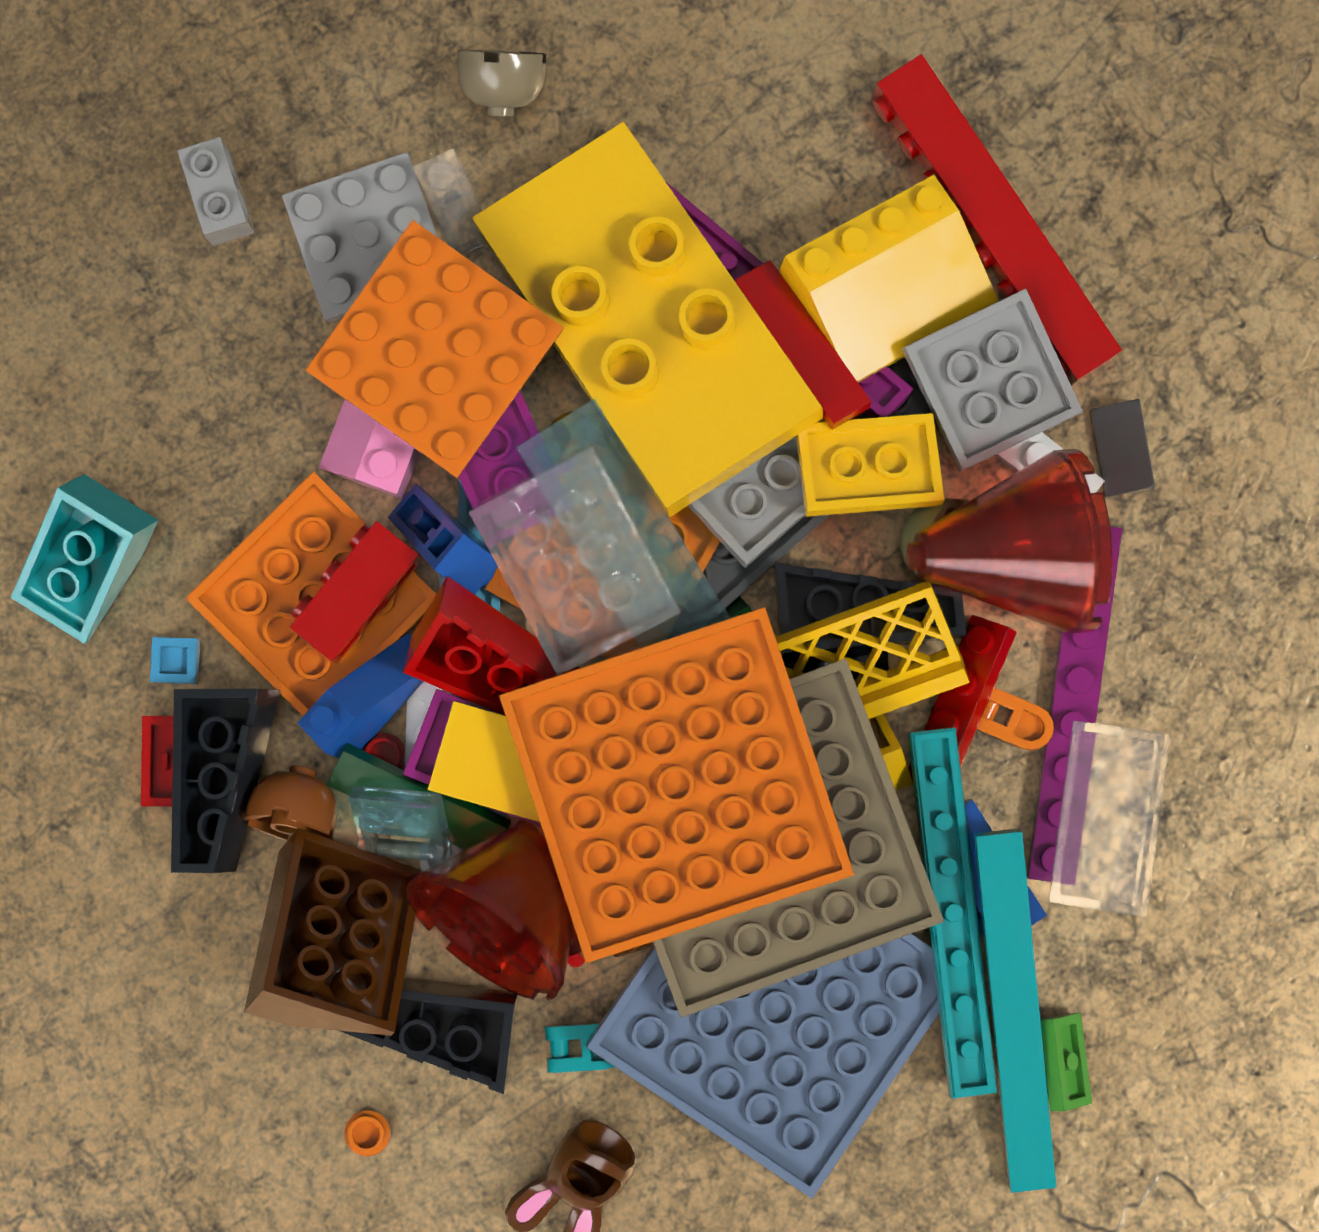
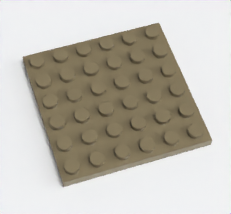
[653,659,944,1018]

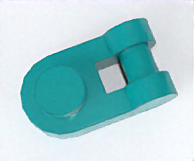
[544,1022,615,1073]

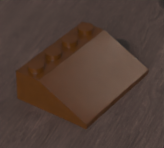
[244,828,423,1036]

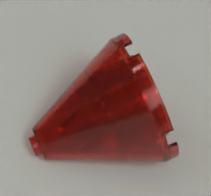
[907,449,1113,634]

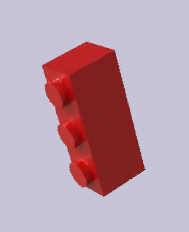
[289,521,423,664]

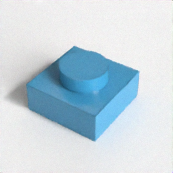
[150,637,200,684]

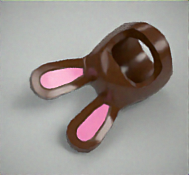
[505,1120,635,1232]

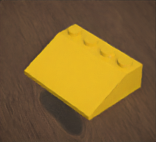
[779,175,998,383]

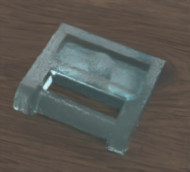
[349,786,452,867]

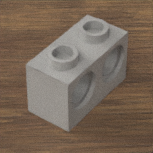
[177,137,255,246]

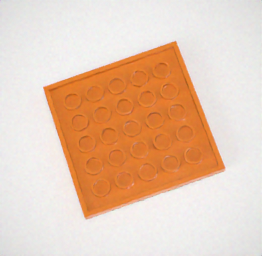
[499,607,854,963]

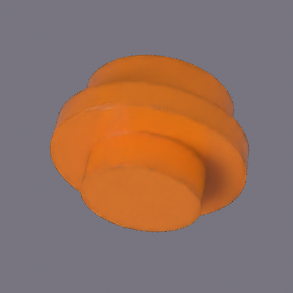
[345,1110,391,1156]

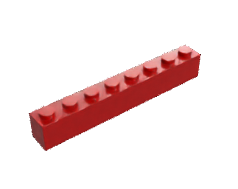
[872,54,1122,386]

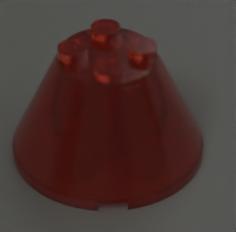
[406,819,574,1001]

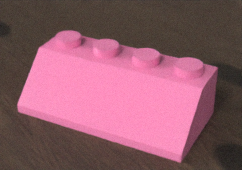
[319,399,420,500]

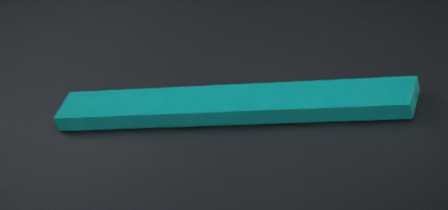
[908,727,997,1099]
[974,828,1057,1193]

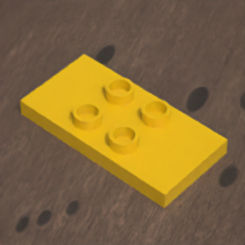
[472,121,823,517]

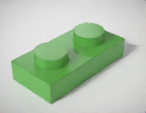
[1040,1013,1092,1111]

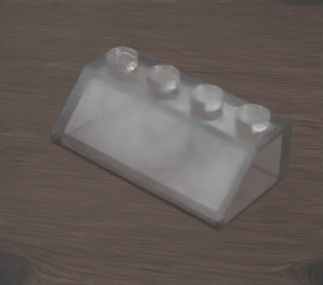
[1048,721,1171,916]

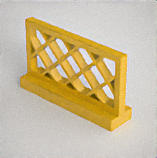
[775,580,969,719]

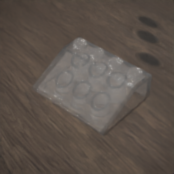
[469,446,682,676]

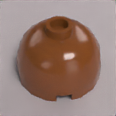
[244,765,337,841]

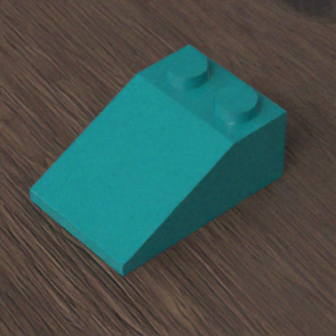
[10,474,158,644]

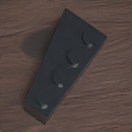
[773,562,966,655]
[171,689,281,873]
[340,978,518,1094]

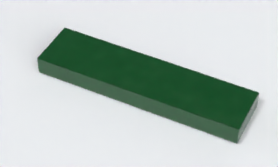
[326,743,511,862]

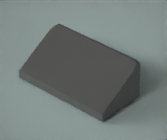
[1090,399,1155,498]

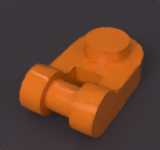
[977,687,1054,750]

